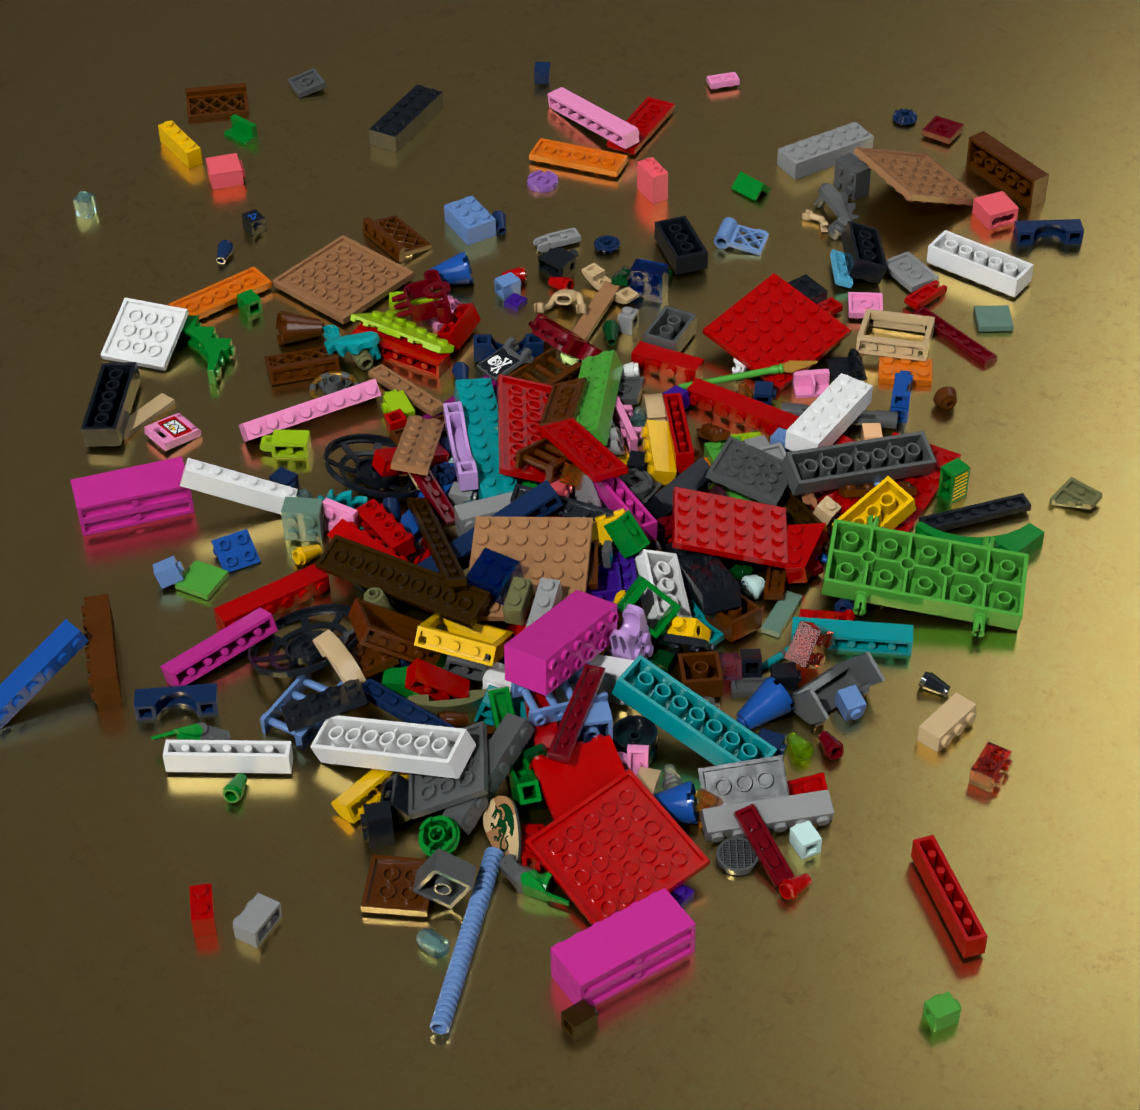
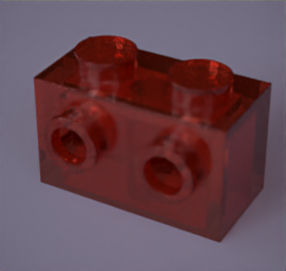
[969,742,1013,793]

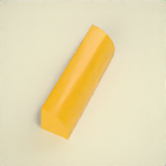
[331,769,409,824]

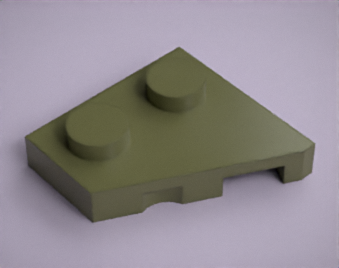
[1049,477,1102,510]

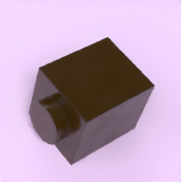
[561,999,599,1041]

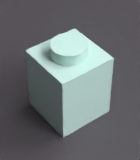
[789,821,822,860]

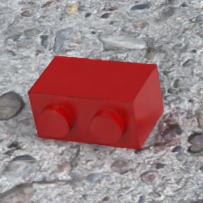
[189,883,217,938]

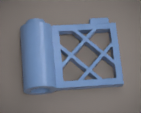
[714,217,769,256]

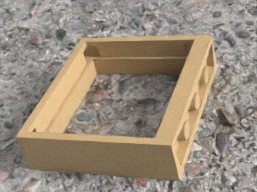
[856,309,935,361]

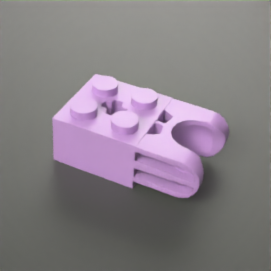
[609,604,654,660]

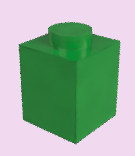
[237,289,263,318]

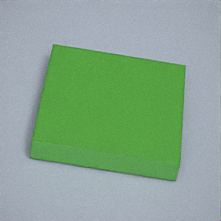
[175,560,229,600]

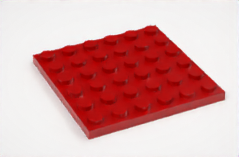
[703,273,851,392]
[525,769,710,925]

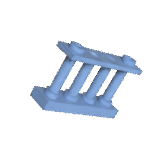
[510,661,608,727]
[260,673,344,751]

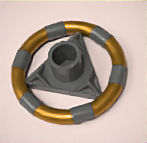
[309,371,360,399]

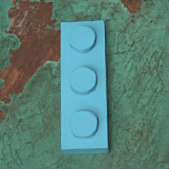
[830,249,853,288]

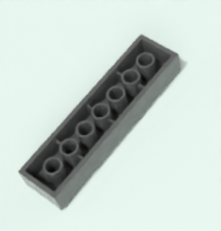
[781,431,936,496]

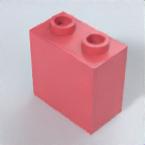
[206,153,246,190]
[637,157,668,204]
[972,191,1019,230]

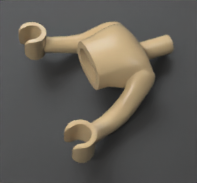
[534,289,587,314]

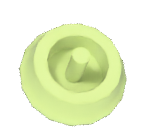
[561,352,580,365]

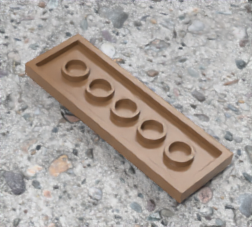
[390,415,445,476]

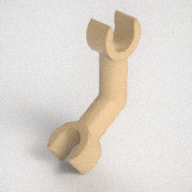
[802,209,828,232]

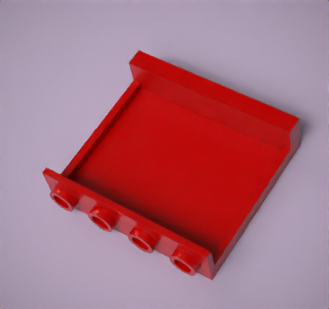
[529,734,625,820]

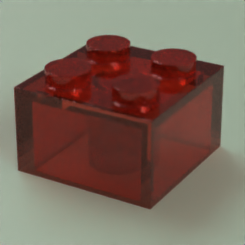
[784,621,834,669]

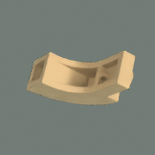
[642,393,666,421]

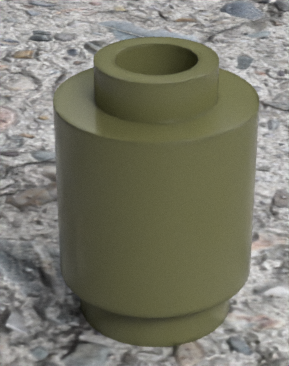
[351,348,373,370]

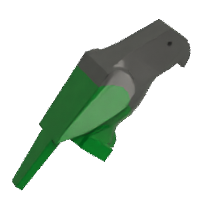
[151,722,231,741]
[499,854,570,906]

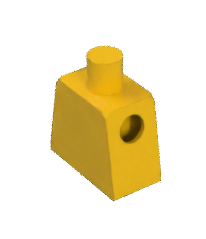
[667,616,711,642]

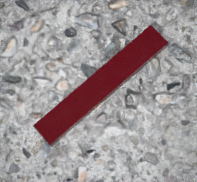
[911,307,997,367]
[547,664,605,763]

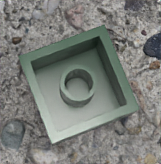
[281,497,325,542]

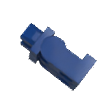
[890,370,913,423]

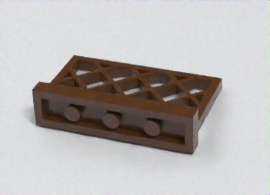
[185,83,249,120]
[362,215,432,263]
[264,346,340,386]

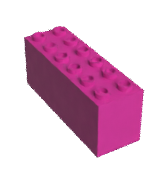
[70,456,195,536]
[504,590,618,696]
[550,888,696,1006]

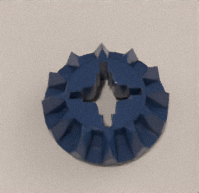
[893,109,918,125]
[594,235,620,254]
[430,462,456,485]

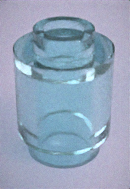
[416,928,450,959]

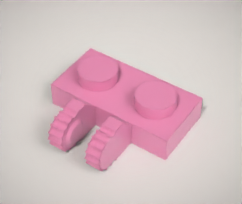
[618,744,649,776]

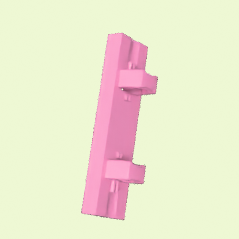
[613,394,643,452]

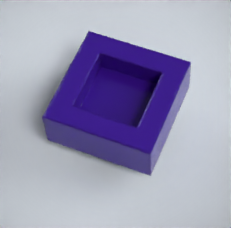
[504,293,528,312]
[670,884,695,908]

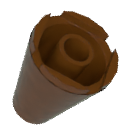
[276,311,325,345]

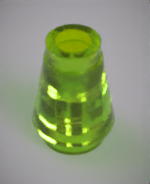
[786,732,814,761]

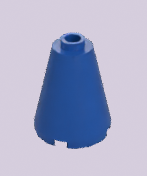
[429,251,474,285]
[736,677,794,730]
[654,781,699,824]

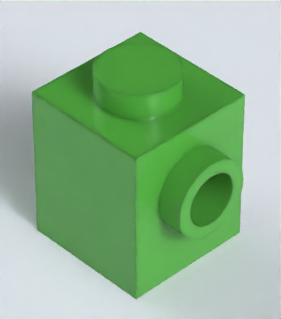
[923,991,962,1032]

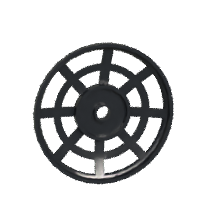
[323,434,421,499]
[248,604,359,678]

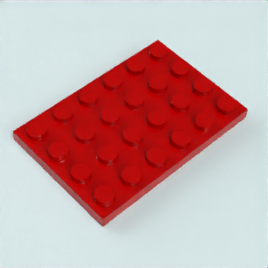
[672,487,788,568]

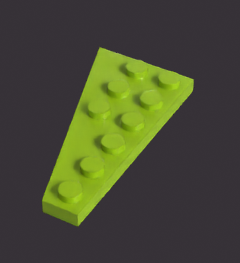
[350,310,454,353]

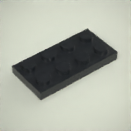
[281,679,368,733]

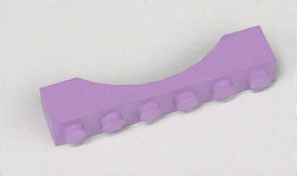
[443,401,479,491]

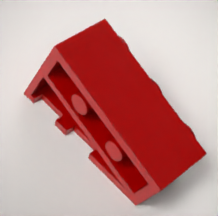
[785,523,828,584]

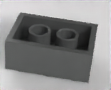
[643,306,697,352]

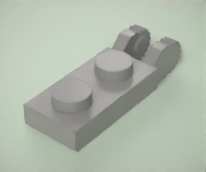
[533,227,581,253]

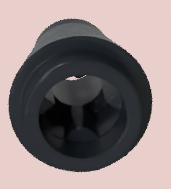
[919,671,951,697]

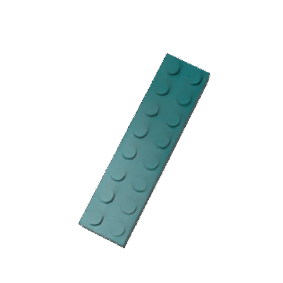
[612,655,777,766]

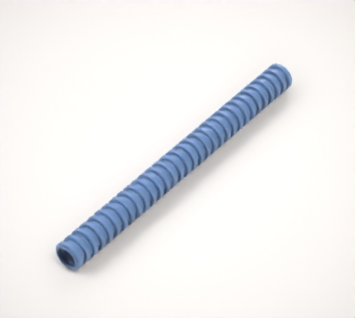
[430,847,504,1034]

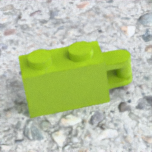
[381,389,415,420]
[260,429,312,458]

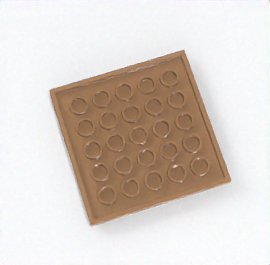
[854,147,979,206]
[272,235,414,324]
[467,516,593,621]

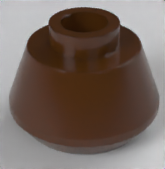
[933,386,957,410]

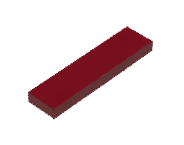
[410,470,455,528]
[733,804,795,889]

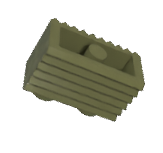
[502,577,534,625]

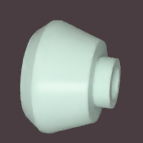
[740,575,765,600]

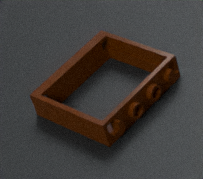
[348,597,441,666]

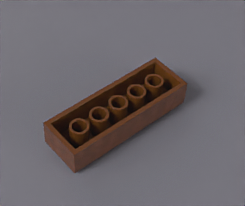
[966,131,1049,208]
[81,594,123,709]

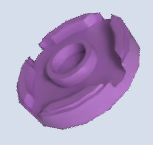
[527,170,559,193]

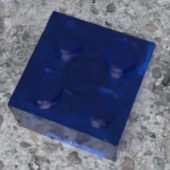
[630,258,669,303]
[466,547,523,605]

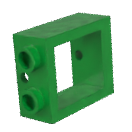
[617,575,681,639]

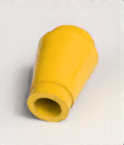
[292,544,322,565]

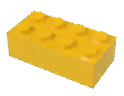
[832,476,916,529]

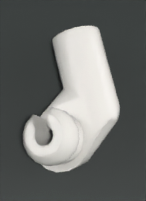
[732,358,747,374]

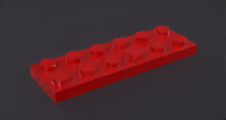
[607,97,675,155]
[540,418,628,483]

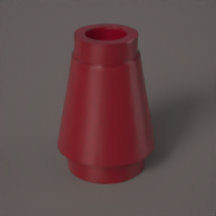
[818,731,844,760]

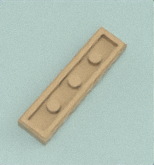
[123,393,175,440]

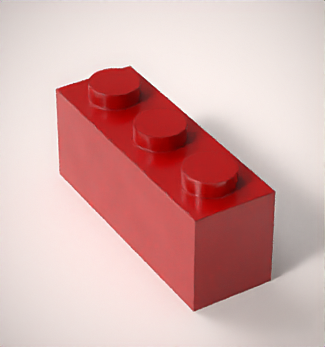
[437,303,481,352]
[405,658,470,701]

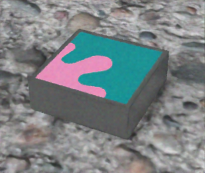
[602,540,613,568]

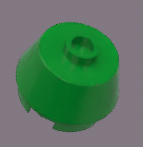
[418,815,460,856]

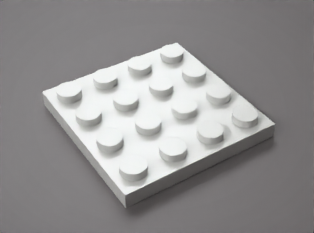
[100,298,189,371]

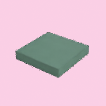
[974,305,1014,332]

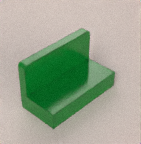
[224,114,258,145]
[731,171,771,201]
[604,510,650,558]

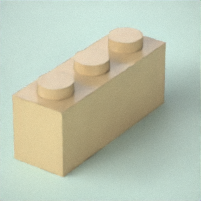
[917,692,977,753]

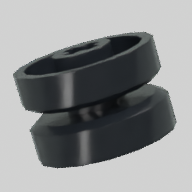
[613,715,658,766]

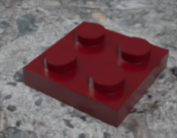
[922,116,964,144]

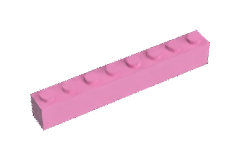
[547,87,640,149]
[238,379,381,442]

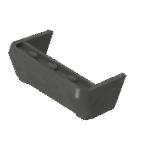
[790,651,886,726]

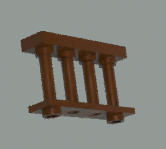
[506,347,581,386]
[515,437,579,484]

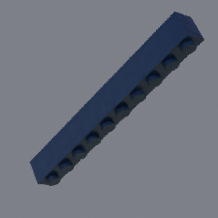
[392,480,563,612]

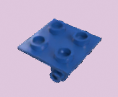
[211,529,261,573]

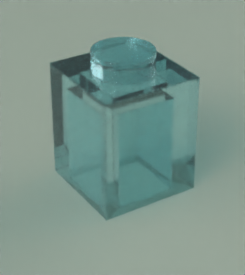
[73,191,98,219]

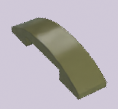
[408,689,487,716]

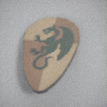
[483,795,521,863]

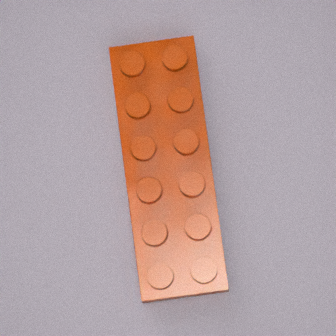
[529,138,628,177]
[168,266,273,320]

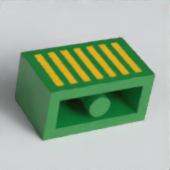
[937,458,971,504]

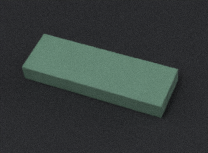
[761,590,803,638]

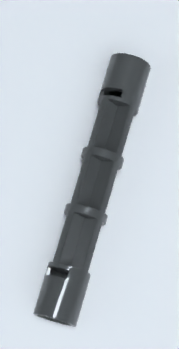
[781,402,898,430]

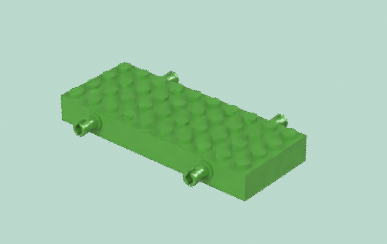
[821,515,1029,637]

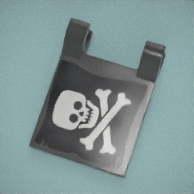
[476,336,535,382]

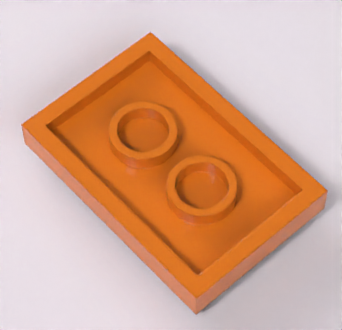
[878,356,932,387]

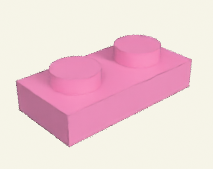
[706,72,740,89]

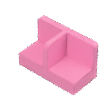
[793,369,830,398]

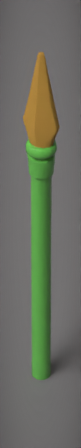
[678,360,818,389]

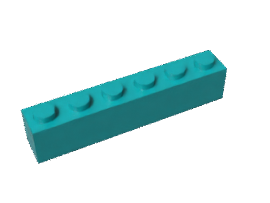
[791,617,913,656]

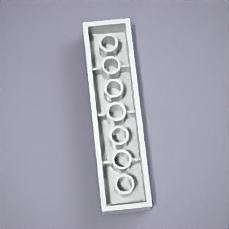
[310,715,476,779]

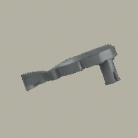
[814,183,859,240]

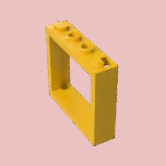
[414,614,514,667]

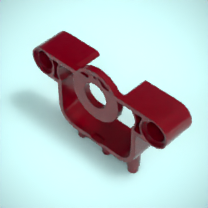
[391,269,453,323]
[528,313,603,361]

